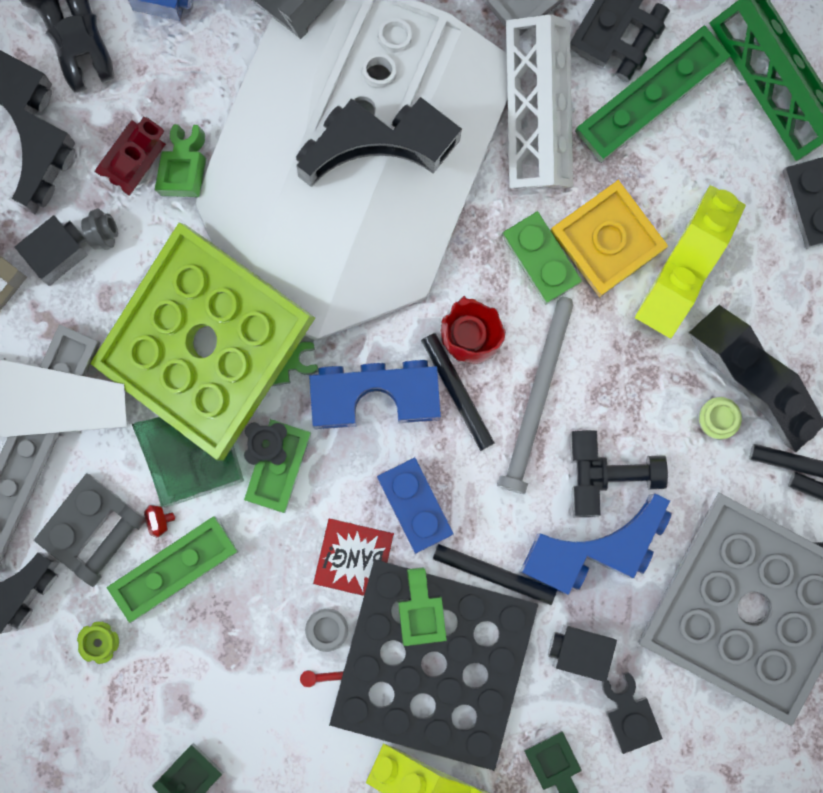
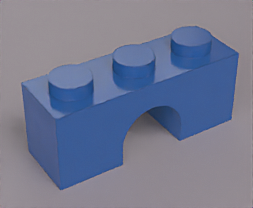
[309,360,441,430]

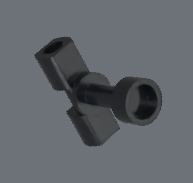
[570,430,668,518]

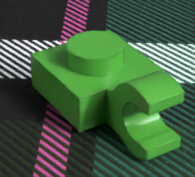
[398,567,447,646]

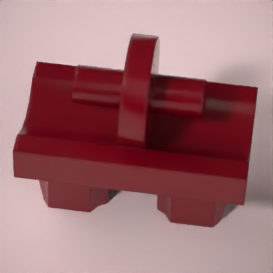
[94,116,166,196]

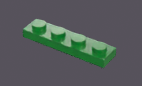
[575,25,731,163]

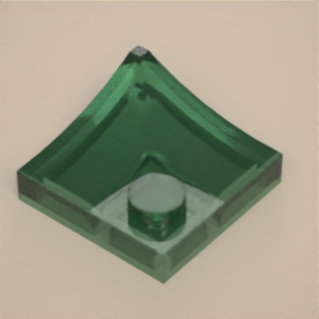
[132,417,244,508]

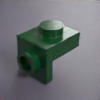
[152,743,224,793]

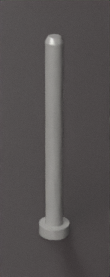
[497,296,573,494]

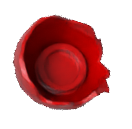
[440,296,506,364]

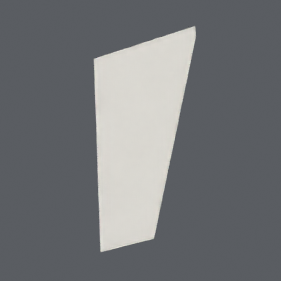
[0,359,127,437]

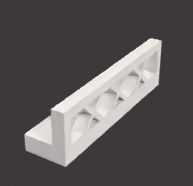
[506,14,573,189]

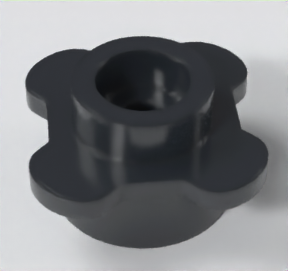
[244,422,287,465]

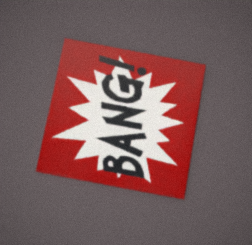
[313,518,394,596]

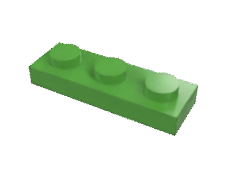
[106,516,239,623]

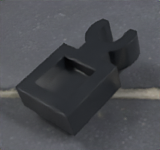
[602,672,663,754]

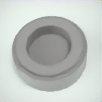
[305,608,348,652]

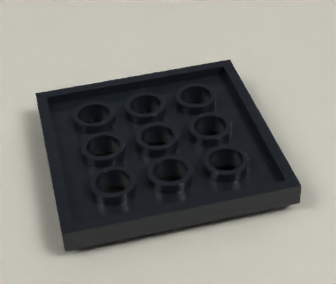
[329,559,538,771]

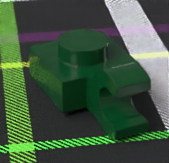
[524,731,582,793]

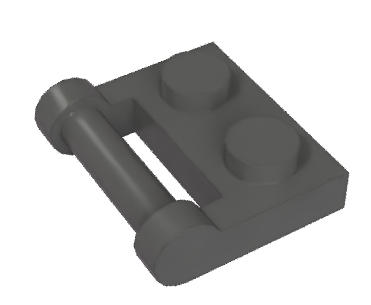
[33,473,147,587]

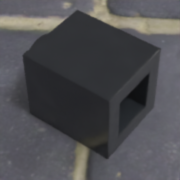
[14,215,88,286]
[548,624,617,682]

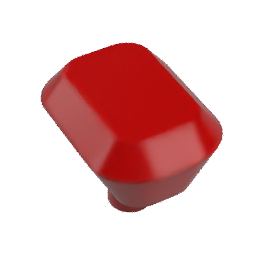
[144,505,175,538]

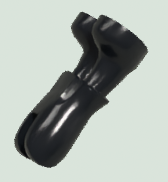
[19,0,114,93]

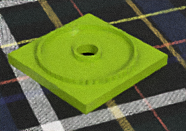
[90,222,316,460]

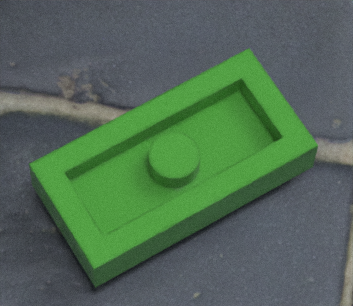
[501,211,582,305]
[244,419,312,513]

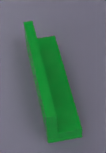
[709,0,823,161]

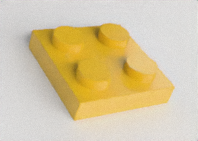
[550,179,669,298]

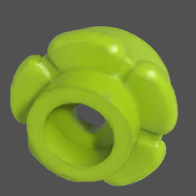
[77,621,119,664]

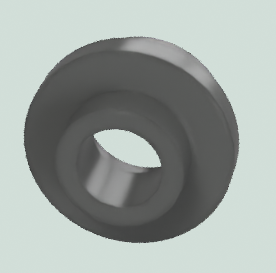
[81,208,118,250]

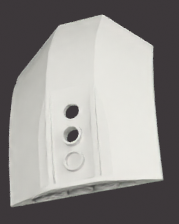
[196,0,508,341]

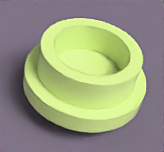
[699,397,742,439]

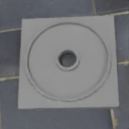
[638,492,823,726]

